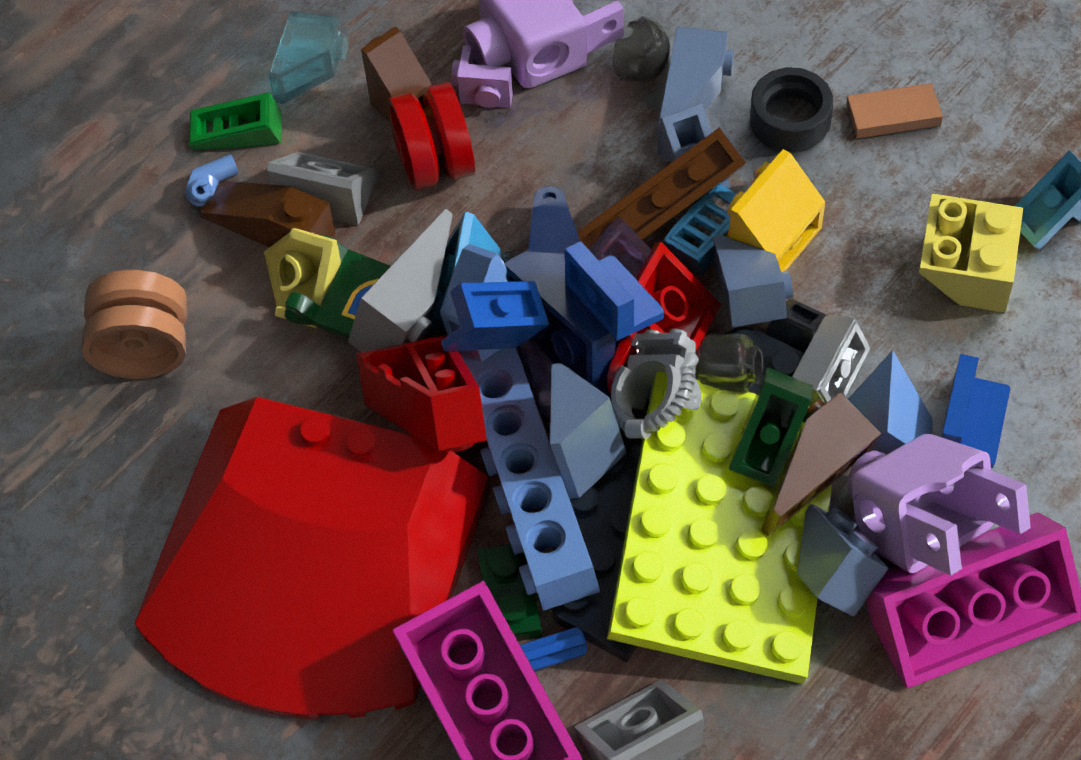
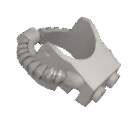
[611,329,701,439]

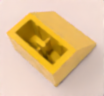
[726,149,825,272]

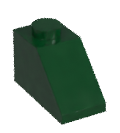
[729,367,813,487]

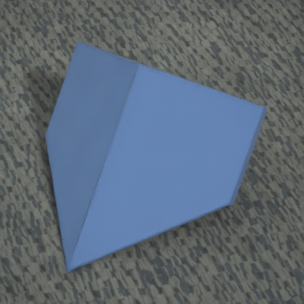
[848,350,933,454]

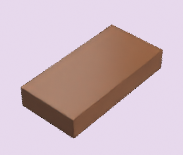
[846,83,943,139]

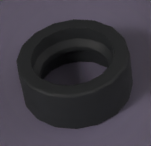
[750,67,833,152]

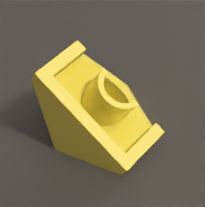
[264,228,341,328]

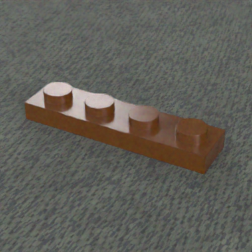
[577,127,746,260]

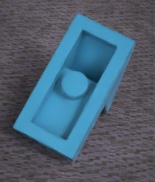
[1015,150,1081,249]

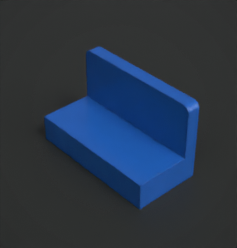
[565,242,664,341]
[441,281,549,352]
[941,354,1010,469]

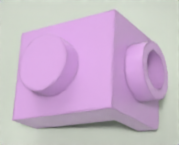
[451,45,513,108]

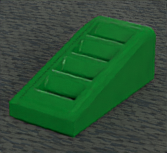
[189,92,282,150]

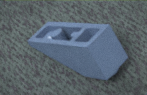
[658,26,734,155]

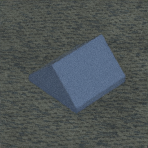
[550,363,627,499]

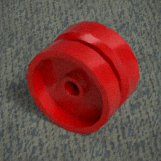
[388,81,476,191]

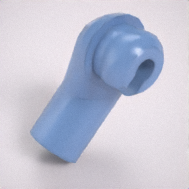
[185,154,239,206]

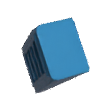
[662,184,736,276]

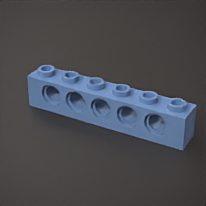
[461,348,600,611]

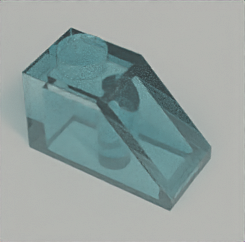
[269,11,348,104]

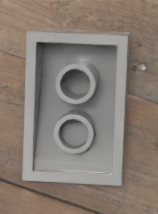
[348,209,453,352]

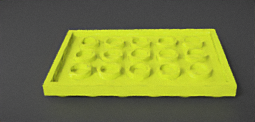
[607,371,832,684]

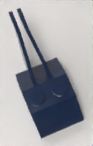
[504,186,620,397]

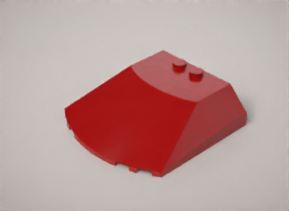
[134,397,490,719]

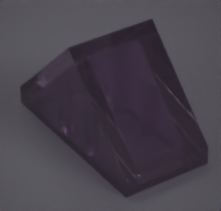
[589,216,651,278]

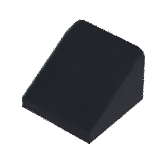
[766,298,828,353]

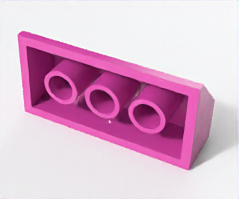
[866,512,1081,689]

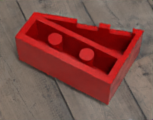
[356,335,487,451]

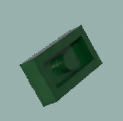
[477,544,542,641]

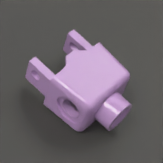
[463,0,624,88]
[848,434,1031,576]

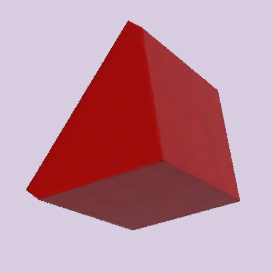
[635,242,721,353]

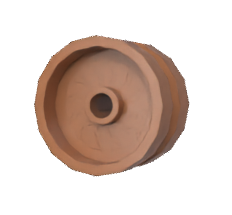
[81,270,188,379]

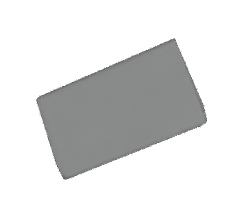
[792,315,870,405]

